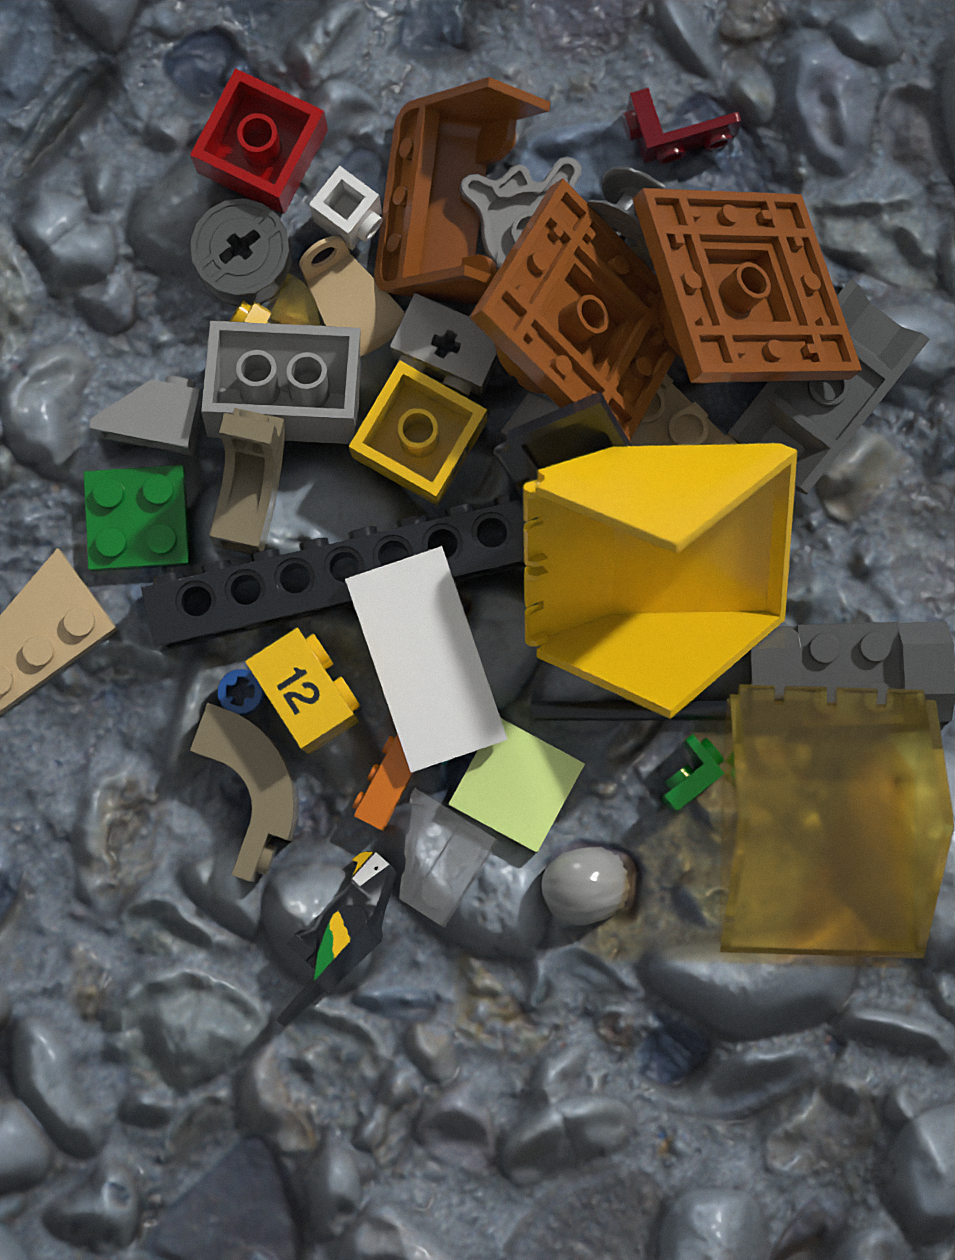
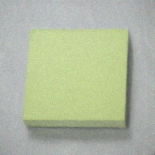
[448,718,585,853]

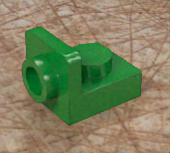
[661,734,725,814]

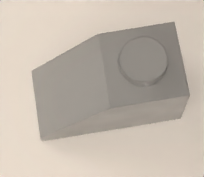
[89,376,203,457]

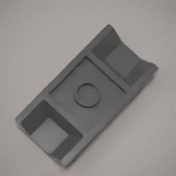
[727,279,930,495]
[749,622,955,728]

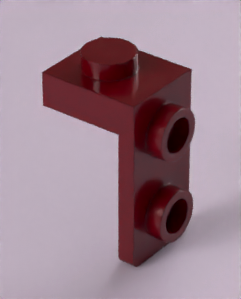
[622,88,741,164]

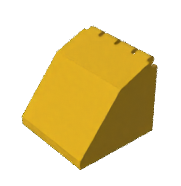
[523,443,797,719]

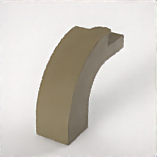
[209,408,285,555]
[190,703,298,882]

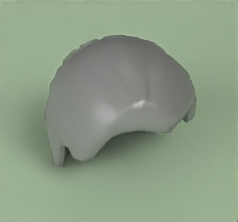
[542,847,631,926]

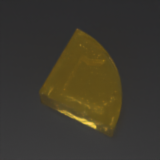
[269,273,320,326]

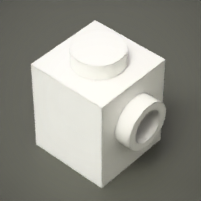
[309,166,383,250]

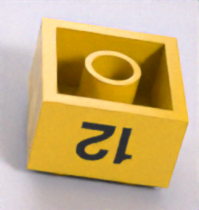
[349,360,487,506]
[245,628,361,755]

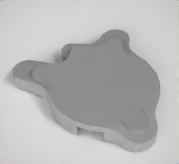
[460,157,582,270]

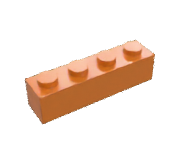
[352,733,415,831]

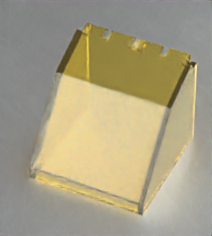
[719,684,955,958]

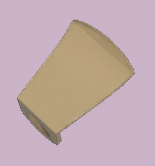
[299,236,405,357]

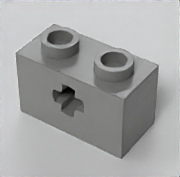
[390,293,499,398]

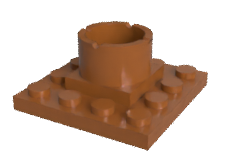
[469,178,677,441]
[632,188,862,383]

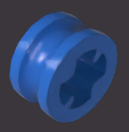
[218,669,265,716]

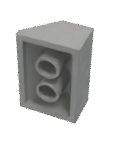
[201,321,361,444]

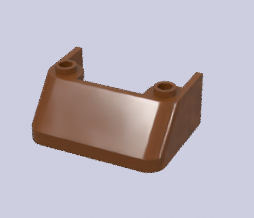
[374,77,550,305]

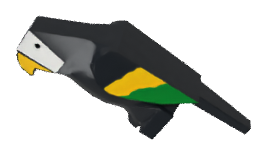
[276,851,397,1027]

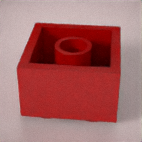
[190,68,328,215]

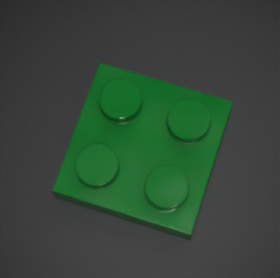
[84,465,191,572]

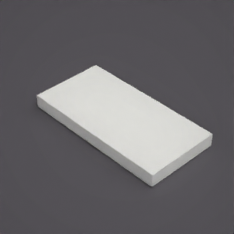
[345,546,508,773]

